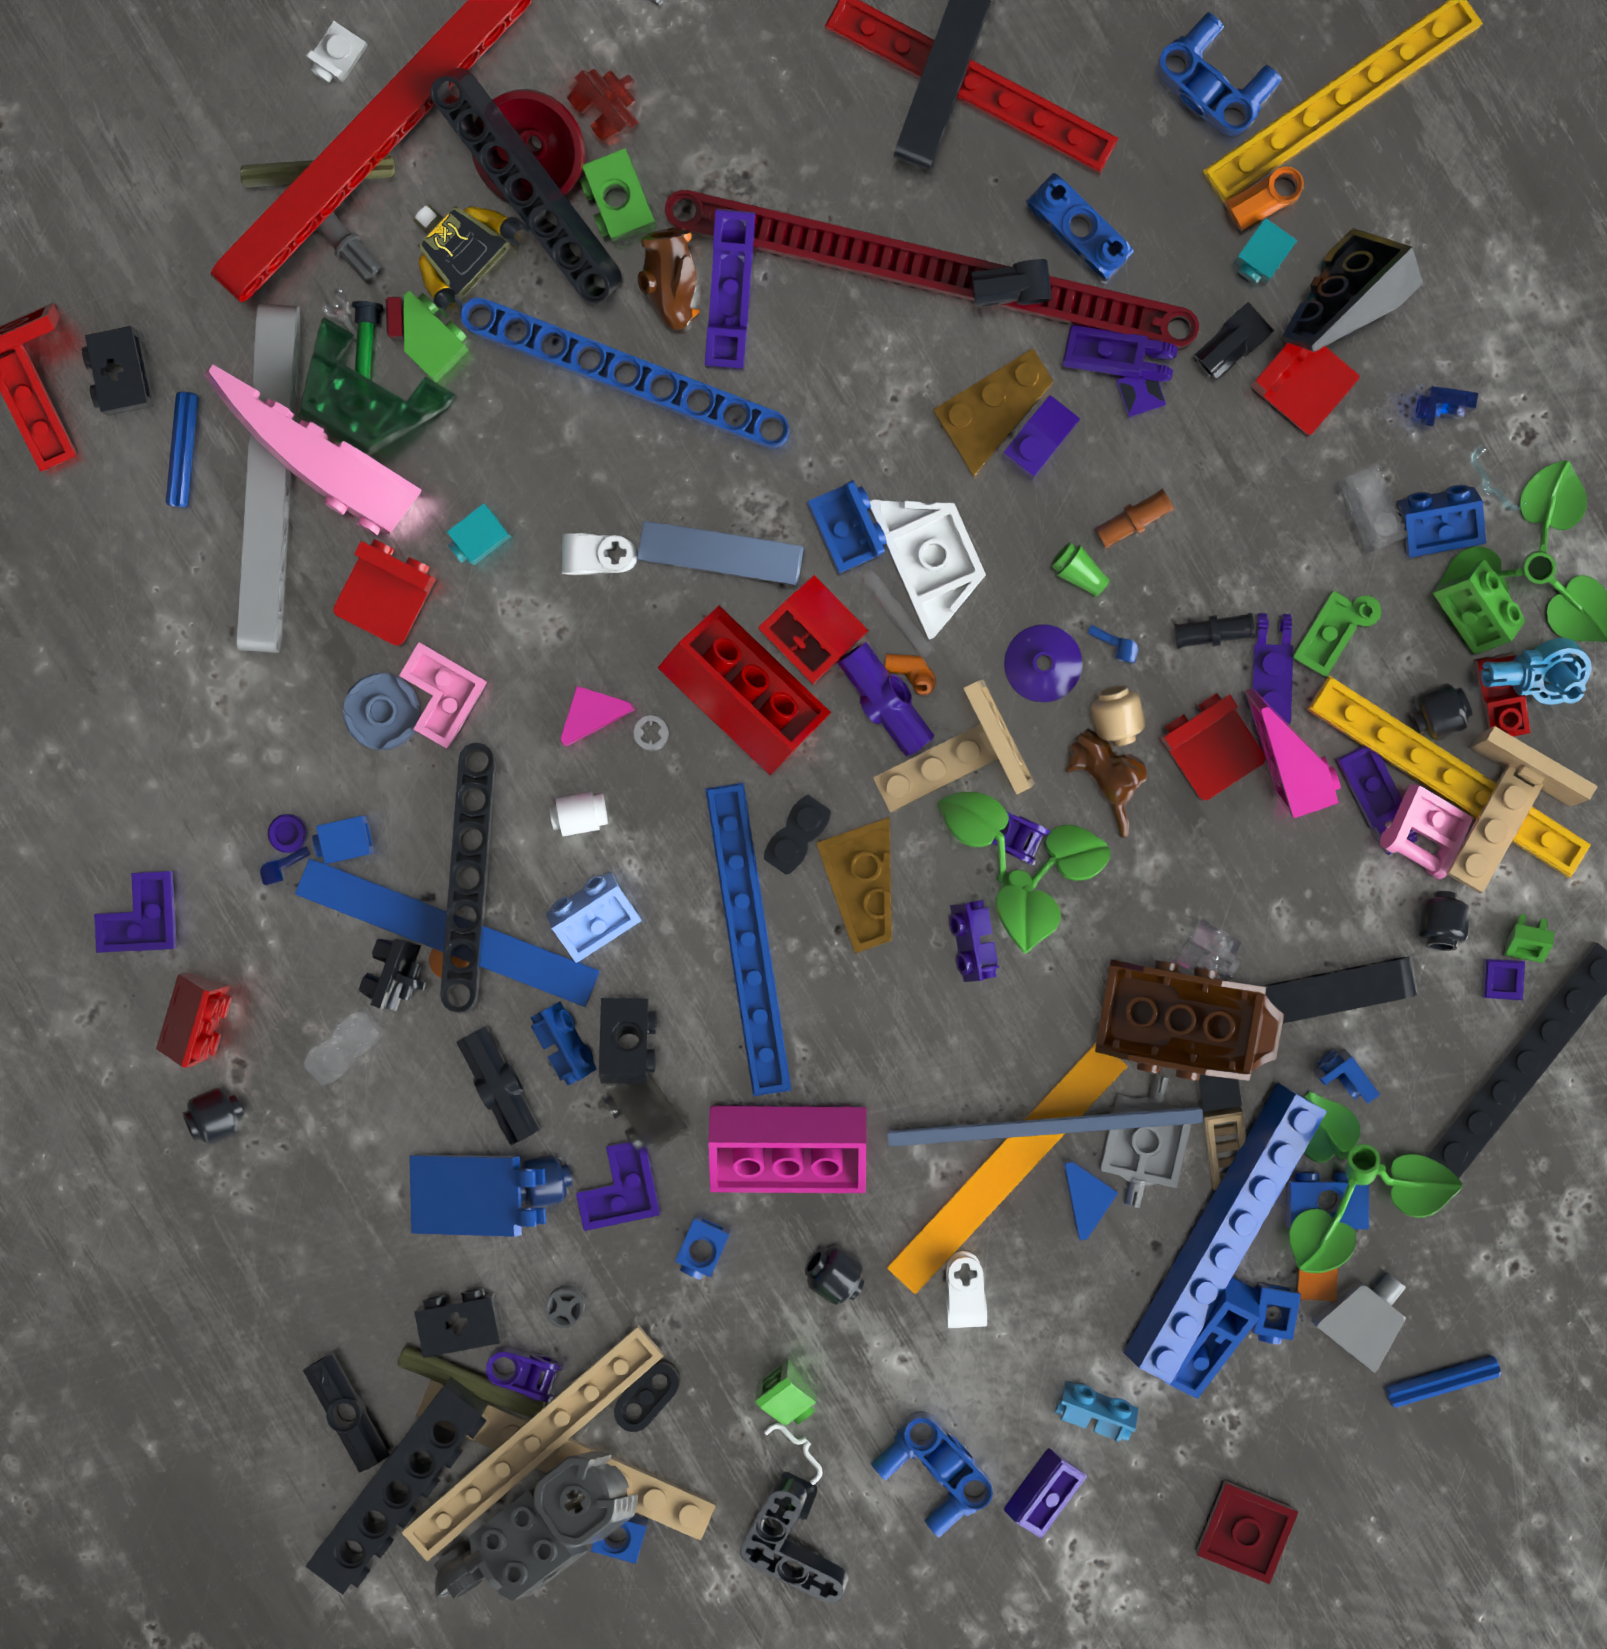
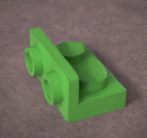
[1433,560,1525,655]

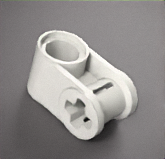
[562,533,638,575]
[945,1251,987,1328]

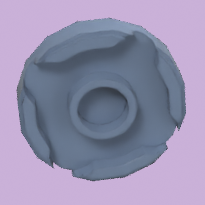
[343,673,421,750]

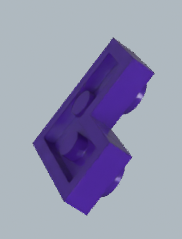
[94,871,177,953]
[576,1137,661,1231]

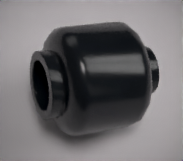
[1411,683,1473,741]
[1417,891,1470,951]
[182,1087,244,1145]
[805,1246,864,1305]

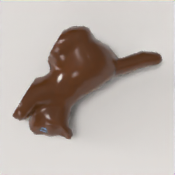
[1065,728,1147,838]

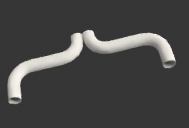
[763,1423,822,1485]

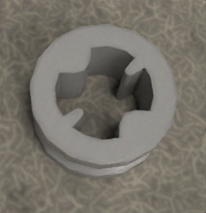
[633,715,669,751]

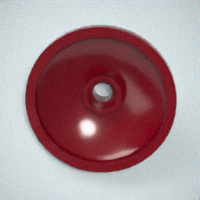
[472,89,585,201]

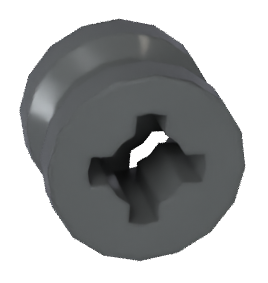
[545,1285,585,1328]

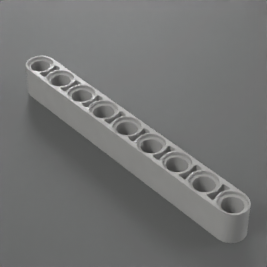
[237,304,301,653]

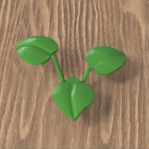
[1437,460,1607,642]
[937,792,1111,954]
[1289,1091,1462,1273]

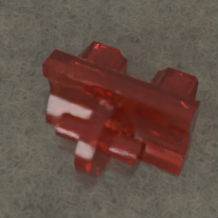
[567,69,639,141]

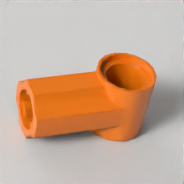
[1225,166,1304,232]

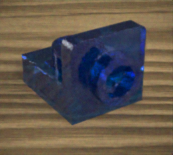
[1415,386,1478,430]

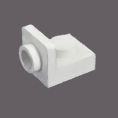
[305,21,368,84]

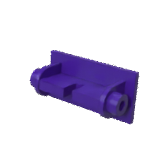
[949,900,999,982]

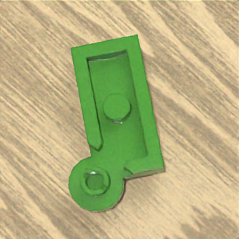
[1292,590,1382,678]

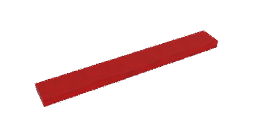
[825,0,1119,175]

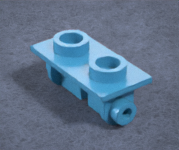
[1055,1381,1138,1442]

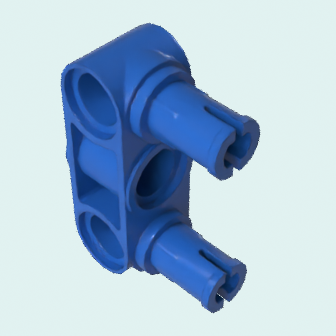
[1156,12,1282,138]
[1026,173,1134,281]
[871,1411,993,1538]

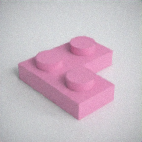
[399,642,487,749]

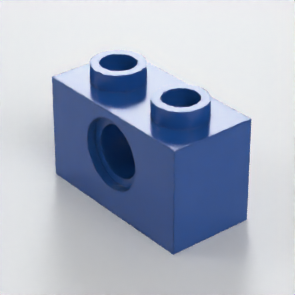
[1286,1171,1369,1229]

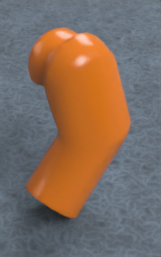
[885,653,936,696]

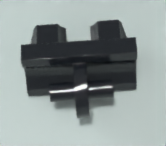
[358,938,428,1011]

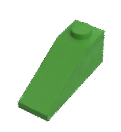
[755,1359,817,1426]

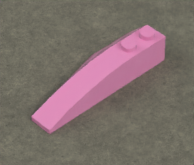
[204,364,422,536]

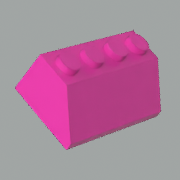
[708,1105,866,1193]

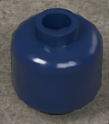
[520,1154,572,1208]

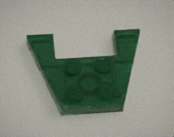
[298,317,455,456]

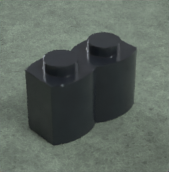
[764,795,831,875]

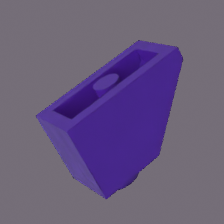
[1001,395,1080,481]

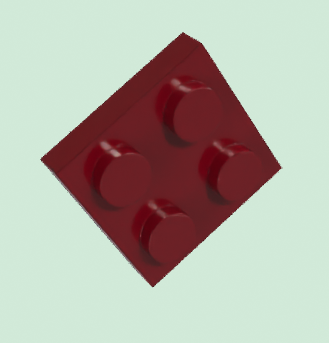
[1196,1480,1299,1585]

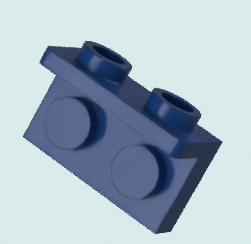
[1397,485,1487,558]
[1313,1049,1380,1104]

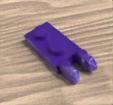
[1063,325,1178,382]
[1250,613,1293,724]
[1336,746,1418,855]

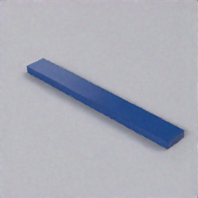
[705,782,792,1096]
[295,858,600,1008]

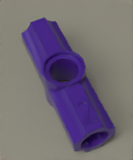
[837,642,935,756]

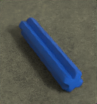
[165,391,198,508]
[1386,1356,1501,1408]

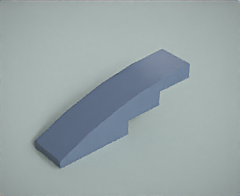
[637,521,804,586]

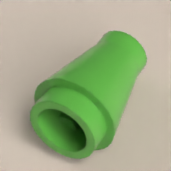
[1050,542,1110,597]

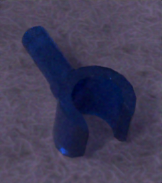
[260,846,311,885]

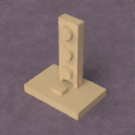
[873,679,1035,812]
[1446,726,1598,894]

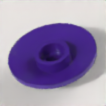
[1004,624,1082,702]

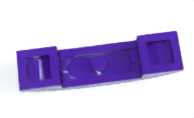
[705,209,755,369]

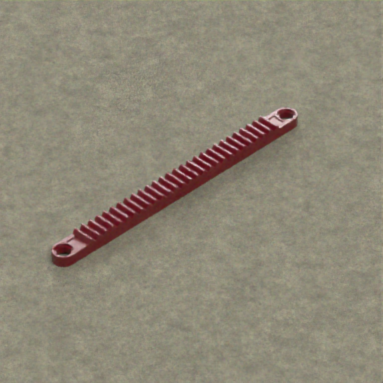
[665,190,1199,349]

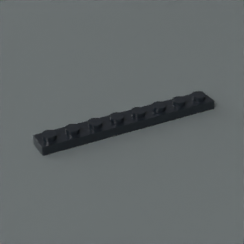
[1424,942,1607,1179]

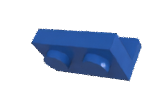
[806,480,887,574]

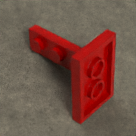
[0,302,77,472]

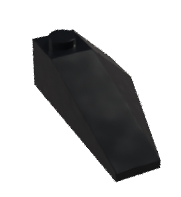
[1282,228,1423,352]

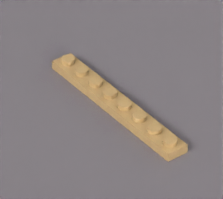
[401,1325,664,1562]
[416,1379,717,1541]

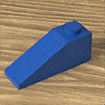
[1164,1277,1260,1399]

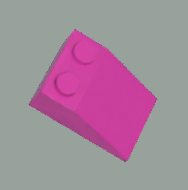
[1245,688,1341,818]

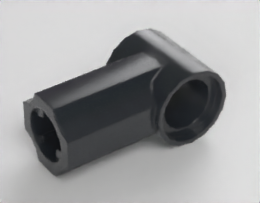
[971,259,1052,307]
[1193,302,1275,380]

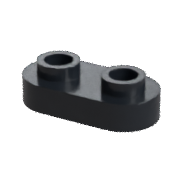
[614,1361,679,1432]

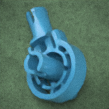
[1481,638,1591,705]

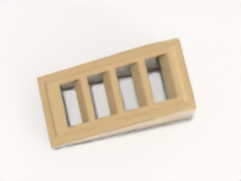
[1202,1106,1246,1190]

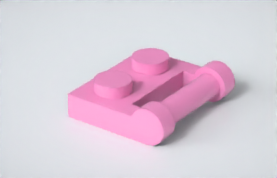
[1380,784,1473,879]

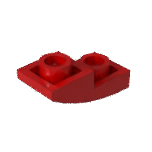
[1474,652,1531,736]

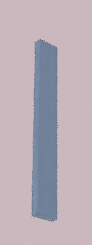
[887,1107,1204,1147]

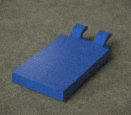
[410,1154,546,1237]

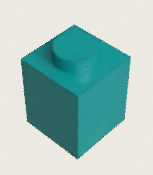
[1234,218,1298,285]
[447,503,511,565]

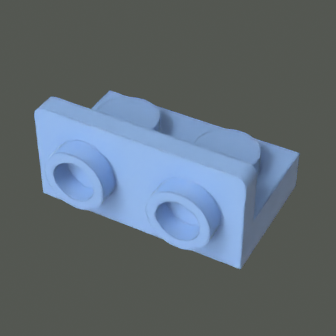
[546,872,641,963]

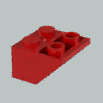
[758,575,869,685]

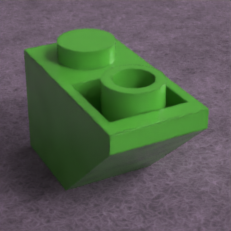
[404,290,469,383]

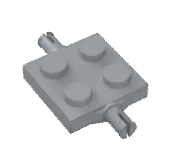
[1099,1075,1192,1208]

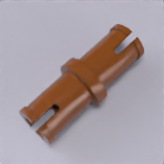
[1094,488,1175,549]

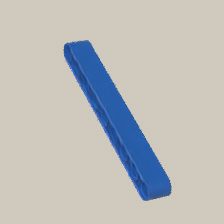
[461,297,789,450]

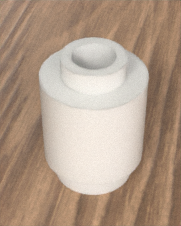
[549,792,608,837]

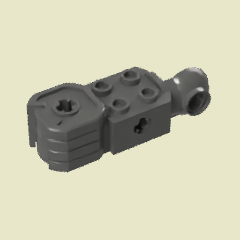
[433,1451,638,1601]

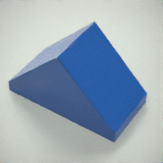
[1062,1158,1118,1240]

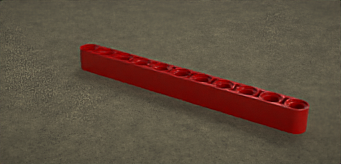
[211,0,532,302]

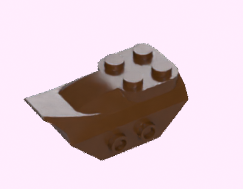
[1095,959,1284,1081]

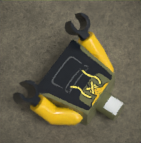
[413,204,529,318]

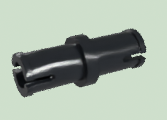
[1174,613,1255,649]

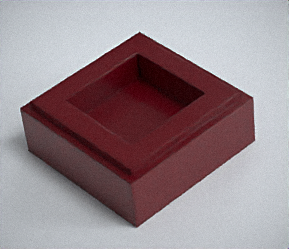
[385,297,404,341]

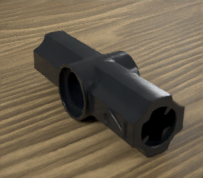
[456,1026,541,1146]
[303,1352,390,1473]

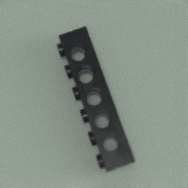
[305,1377,488,1595]

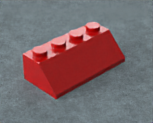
[657,605,831,776]

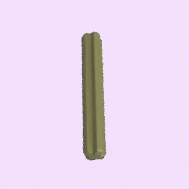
[240,155,395,187]
[397,1346,546,1418]

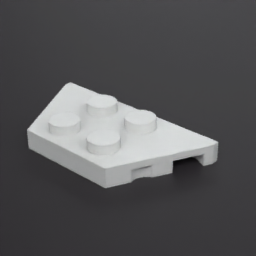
[870,499,986,640]

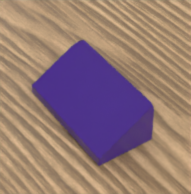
[1004,1448,1087,1538]

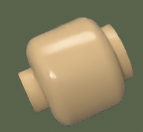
[1091,685,1146,746]

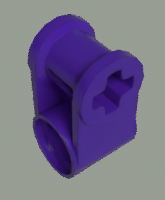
[992,811,1051,866]
[486,1346,564,1402]

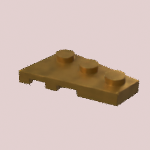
[933,348,1053,477]
[816,817,892,953]

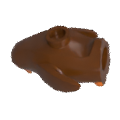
[638,228,700,330]

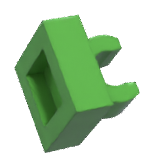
[1505,914,1554,963]

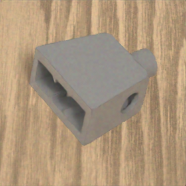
[1312,1273,1406,1373]

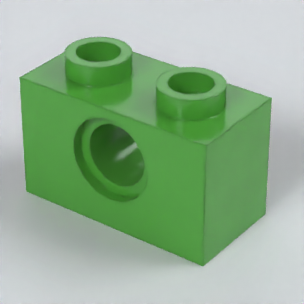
[579,148,656,244]

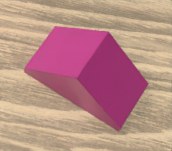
[560,686,635,746]

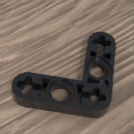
[740,1478,849,1603]

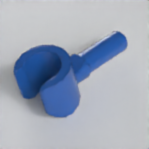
[1088,625,1139,663]

